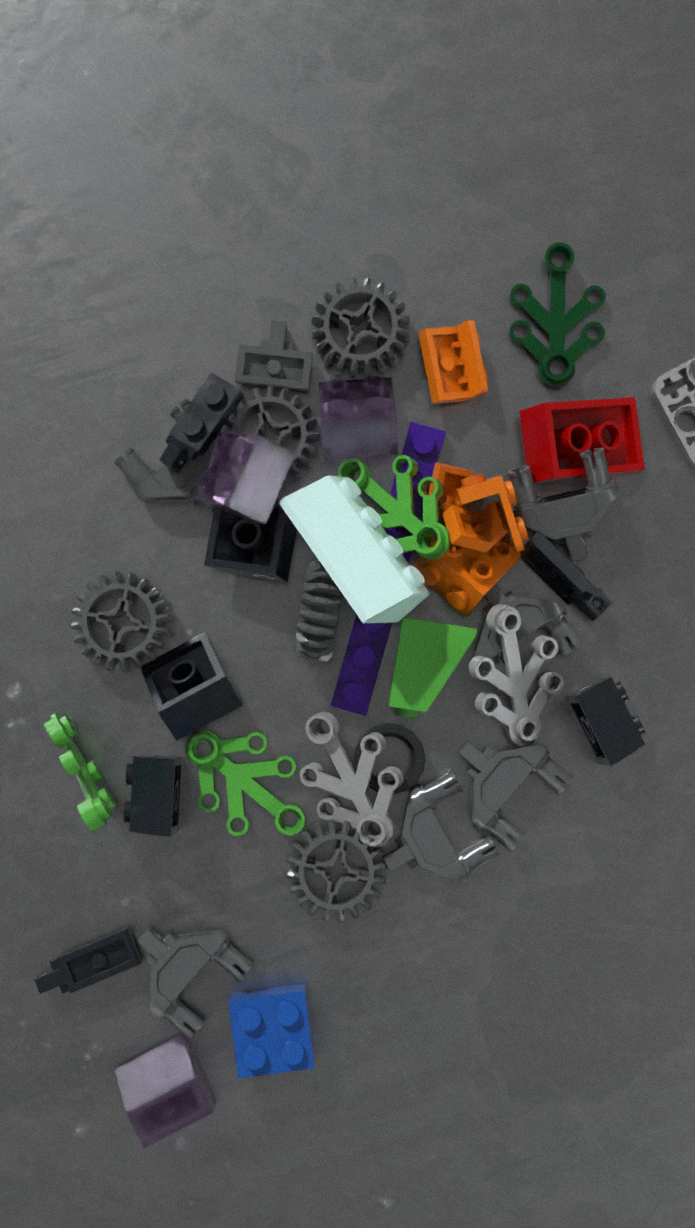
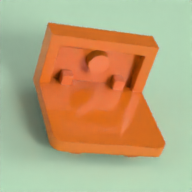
[455,473,529,552]
[414,527,521,618]

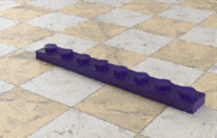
[330,422,446,716]

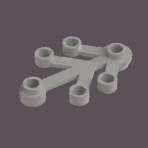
[469,604,564,747]
[300,712,403,848]

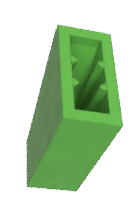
[388,617,477,719]

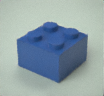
[228,983,315,1079]

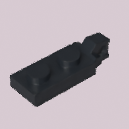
[159,372,244,474]
[520,531,612,621]
[34,927,143,994]

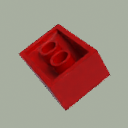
[519,397,645,484]

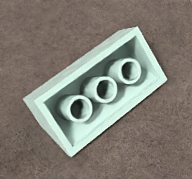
[279,475,430,624]

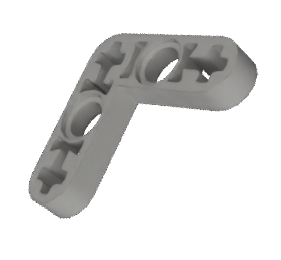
[651,357,695,470]

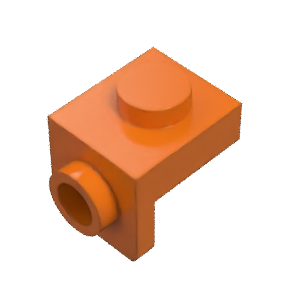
[428,462,474,517]
[442,501,509,553]

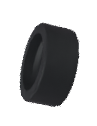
[354,723,425,795]

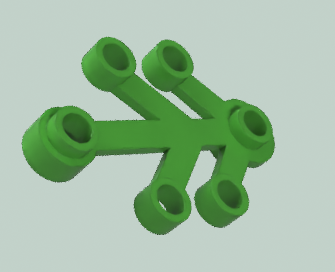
[338,455,451,560]
[44,713,116,832]
[185,730,305,836]

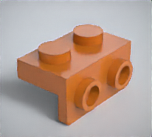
[418,320,488,405]

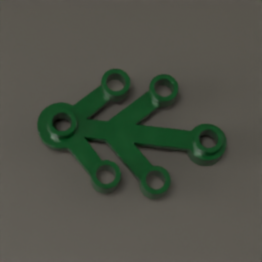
[508,242,606,387]

